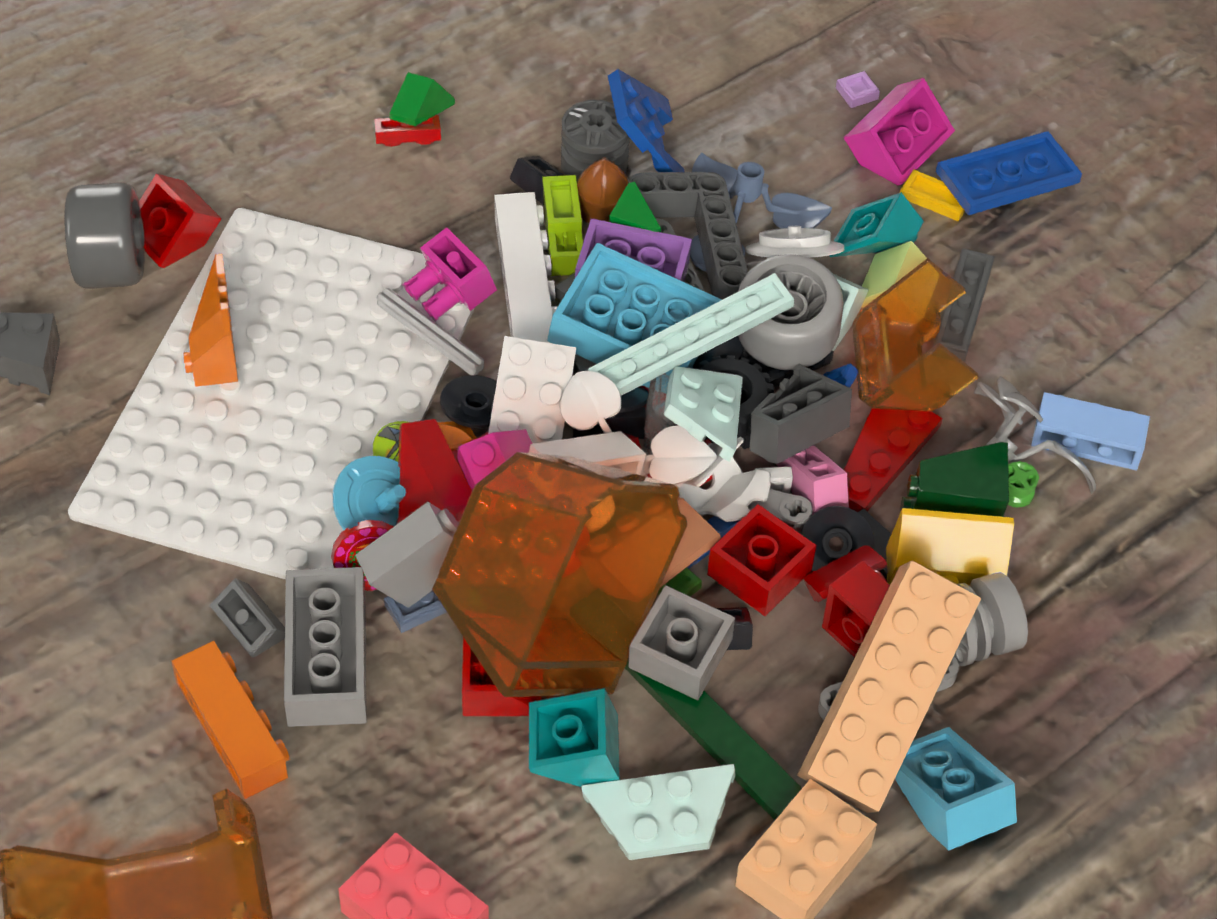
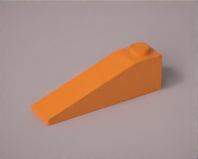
[183,253,238,387]

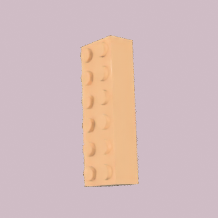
[797,561,981,813]

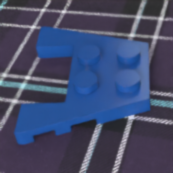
[608,69,685,172]

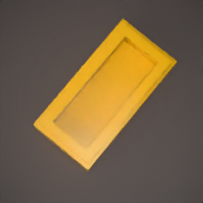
[900,170,965,222]

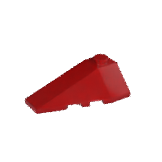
[396,419,488,550]

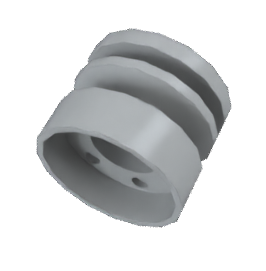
[954,572,1028,666]

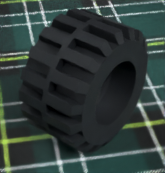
[693,355,774,450]

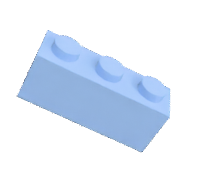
[1031,392,1150,471]

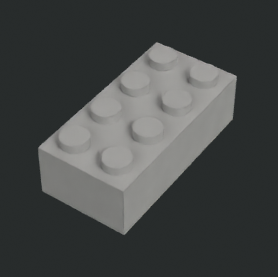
[284,567,367,727]

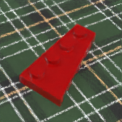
[844,384,943,512]

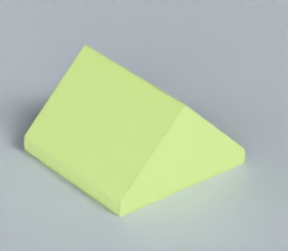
[861,241,939,325]

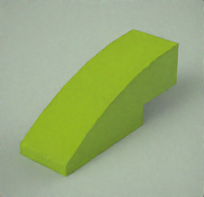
[542,175,583,276]

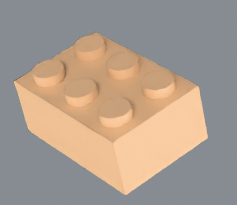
[735,779,877,919]

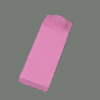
[776,445,849,515]

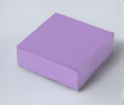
[836,71,880,108]

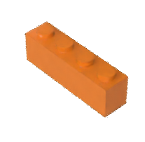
[171,641,290,799]

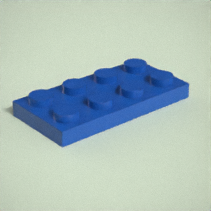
[935,131,1082,215]

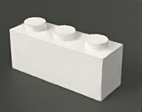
[523,431,646,500]

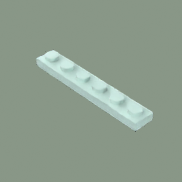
[588,273,794,396]

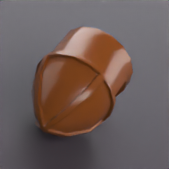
[577,157,629,223]

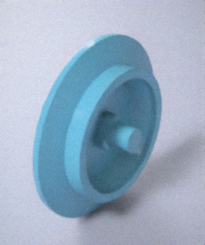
[333,456,406,530]

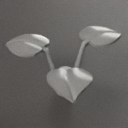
[974,376,1096,494]

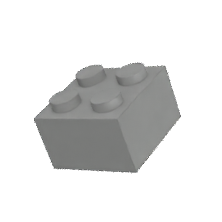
[629,585,735,700]

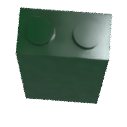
[900,442,1009,517]

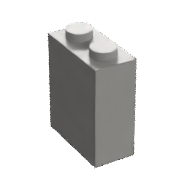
[355,502,480,608]

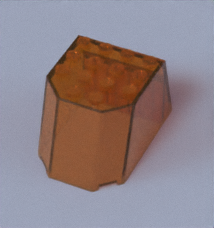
[432,452,688,697]

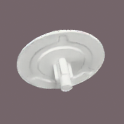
[746,226,844,258]

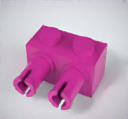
[402,228,497,321]

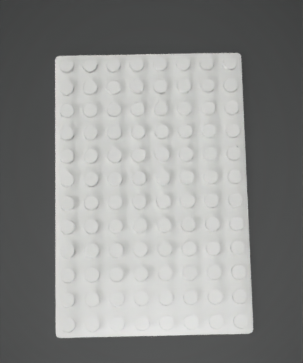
[68,208,474,580]

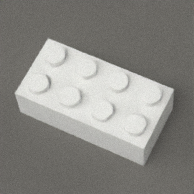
[488,336,576,444]

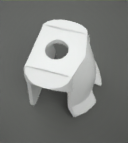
[673,437,771,522]

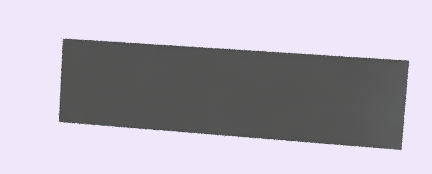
[931,248,995,362]

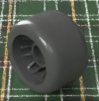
[64,182,145,289]

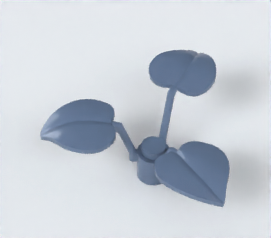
[690,153,832,272]

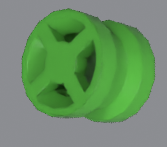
[1008,461,1039,508]

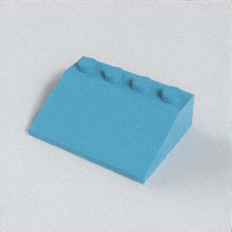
[547,243,722,396]

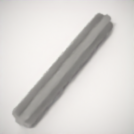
[376,288,484,376]

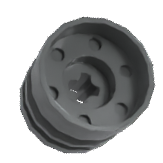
[561,100,630,182]

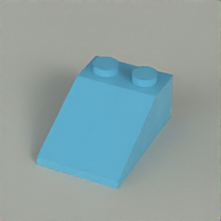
[895,727,1017,851]

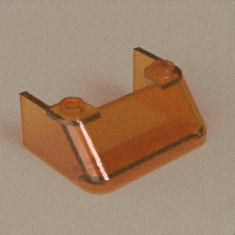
[852,258,979,411]

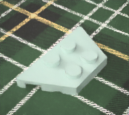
[664,366,742,462]
[581,764,735,860]

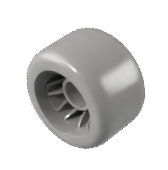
[738,254,843,370]

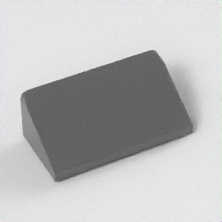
[209,578,285,657]

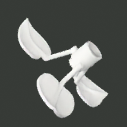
[557,371,717,533]

